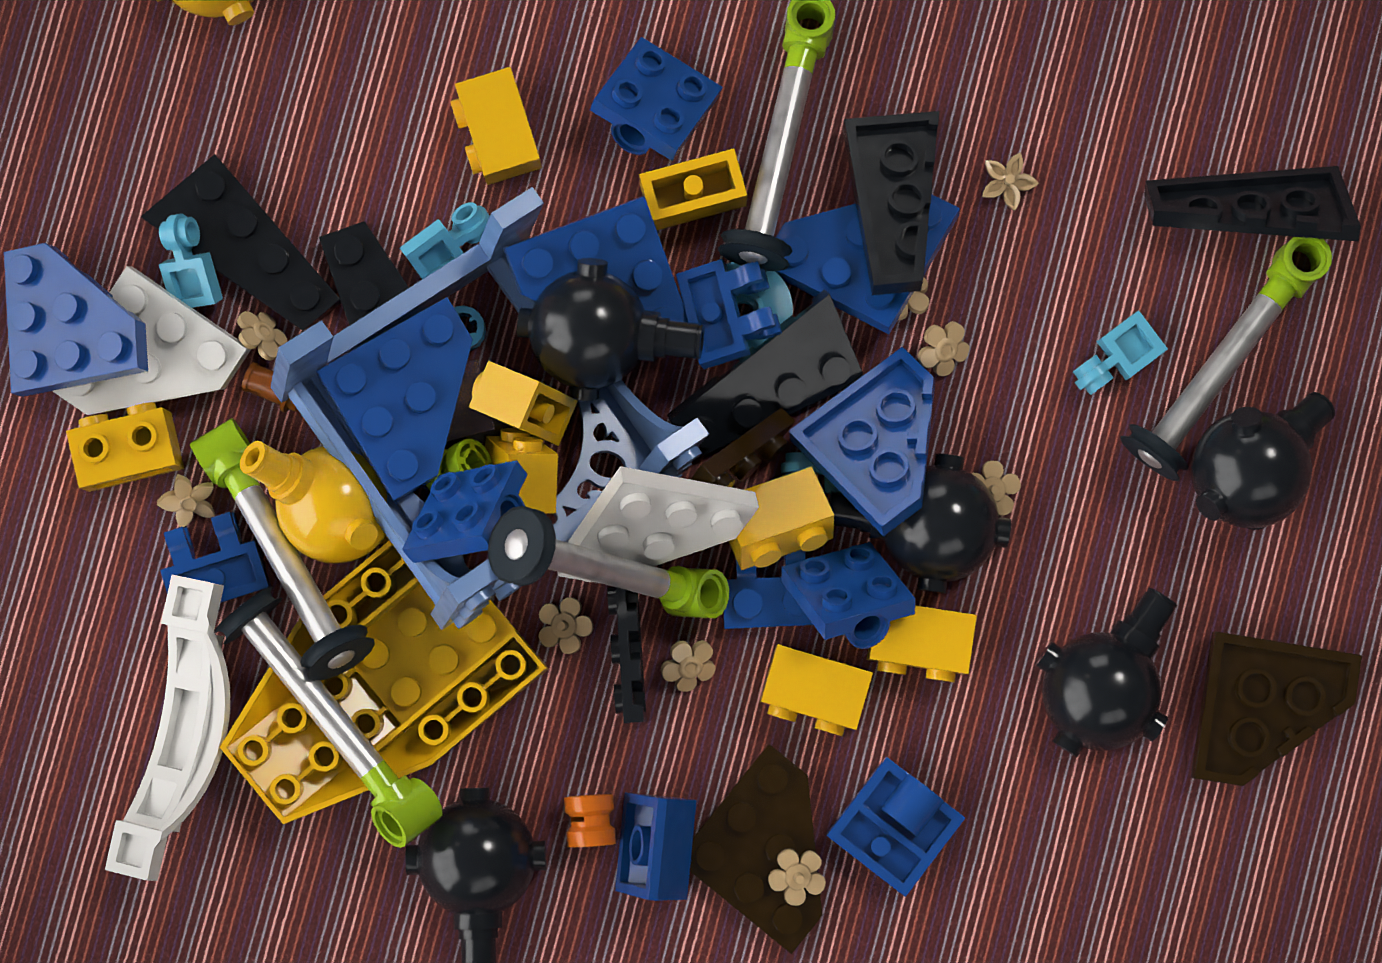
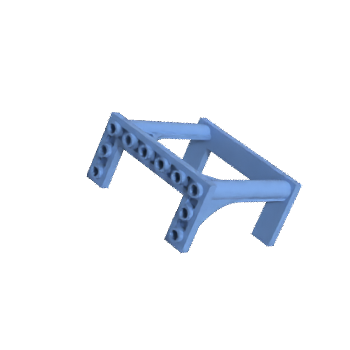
[271,187,709,630]

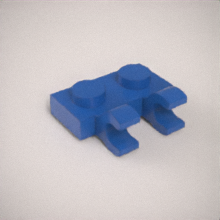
[676,259,782,369]
[160,512,271,603]
[723,550,813,629]

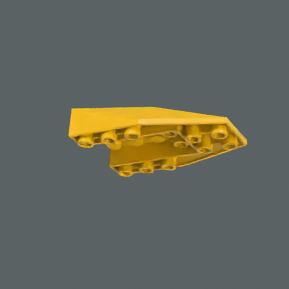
[219,540,549,824]

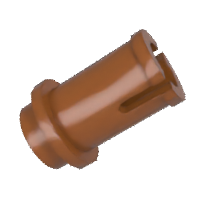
[241,362,298,413]

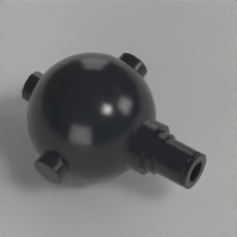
[517,258,705,401]
[1191,392,1335,530]
[829,453,1011,594]
[1035,587,1178,757]
[405,787,547,963]

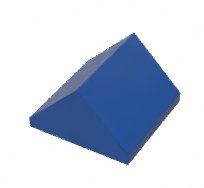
[615,792,697,901]

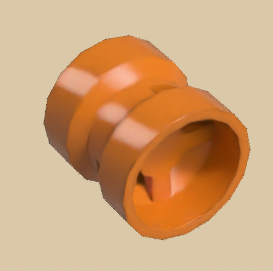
[564,794,616,847]

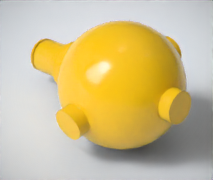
[240,441,389,563]

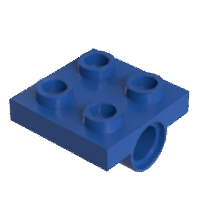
[590,37,723,161]
[402,460,527,563]
[781,542,916,649]
[826,757,965,897]

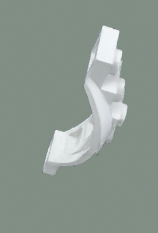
[105,575,230,881]

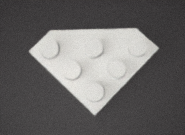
[53,266,251,415]
[557,466,759,583]

